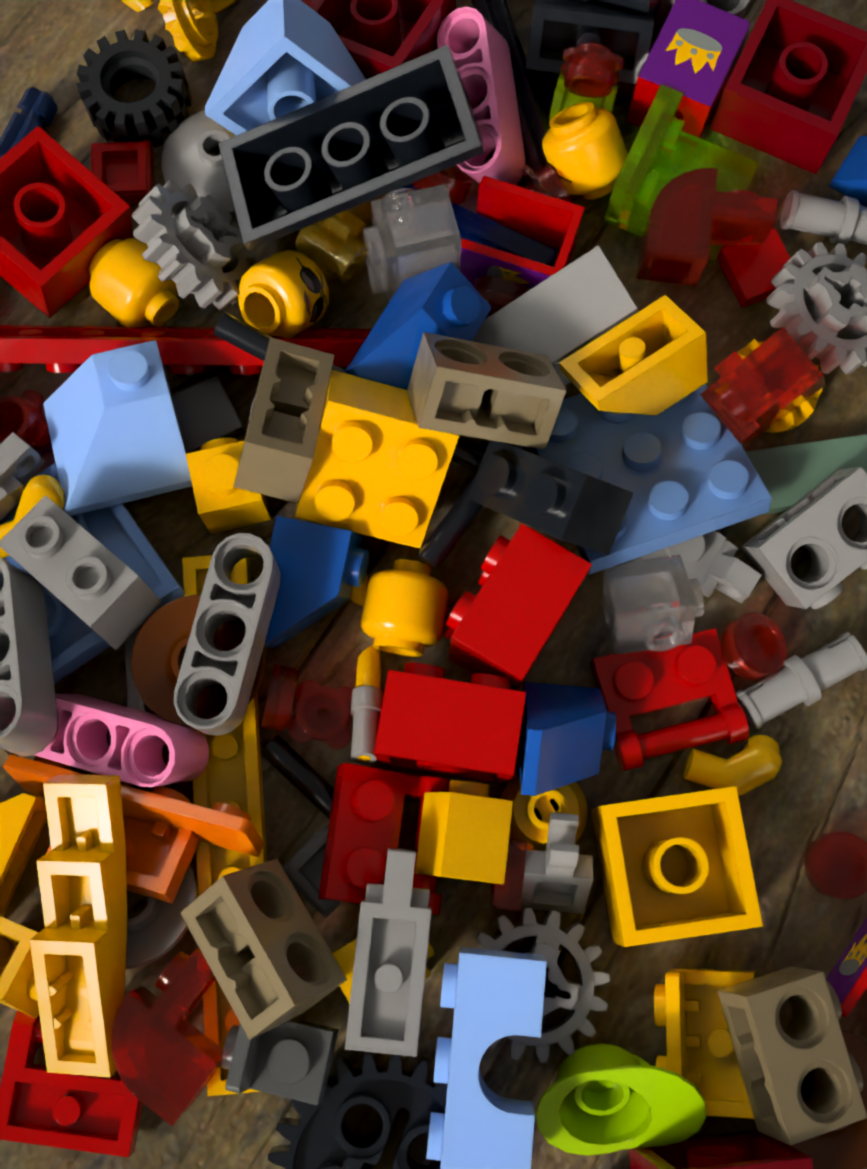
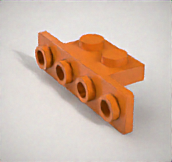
[3,754,264,904]

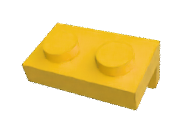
[654,968,756,1119]

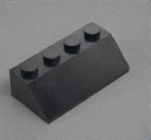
[219,44,485,250]

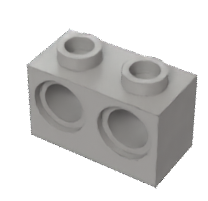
[741,467,867,609]
[0,495,162,650]

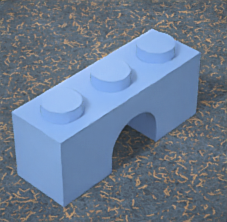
[426,947,547,1169]

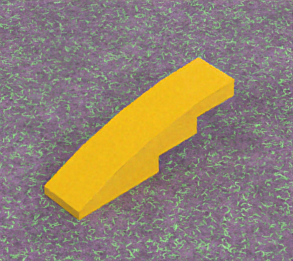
[30,775,127,1078]

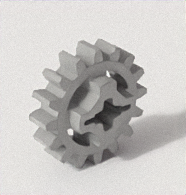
[132,180,256,310]
[767,242,867,375]
[475,907,610,1063]

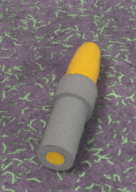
[350,645,384,764]

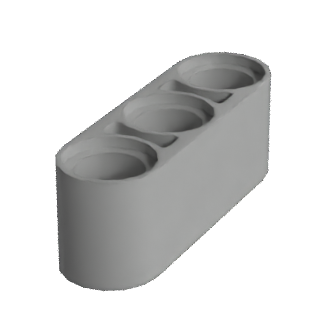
[173,533,281,736]
[0,557,58,756]

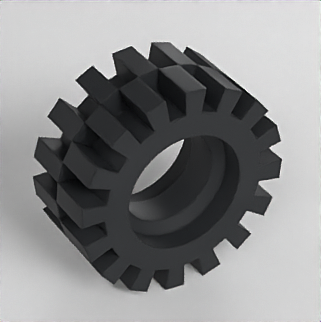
[77,29,191,147]

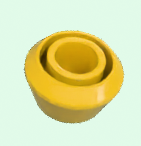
[500,773,588,852]

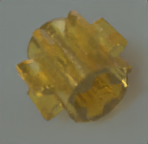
[296,210,371,284]

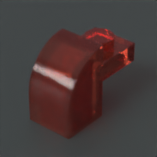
[636,168,777,286]
[700,327,825,444]
[111,948,223,1127]

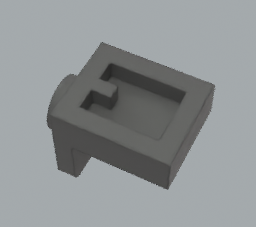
[221,1019,339,1106]

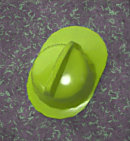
[535,1043,706,1156]

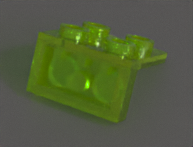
[604,84,758,265]

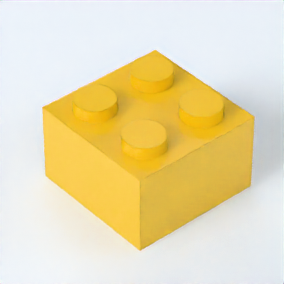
[295,369,459,549]
[591,786,763,947]

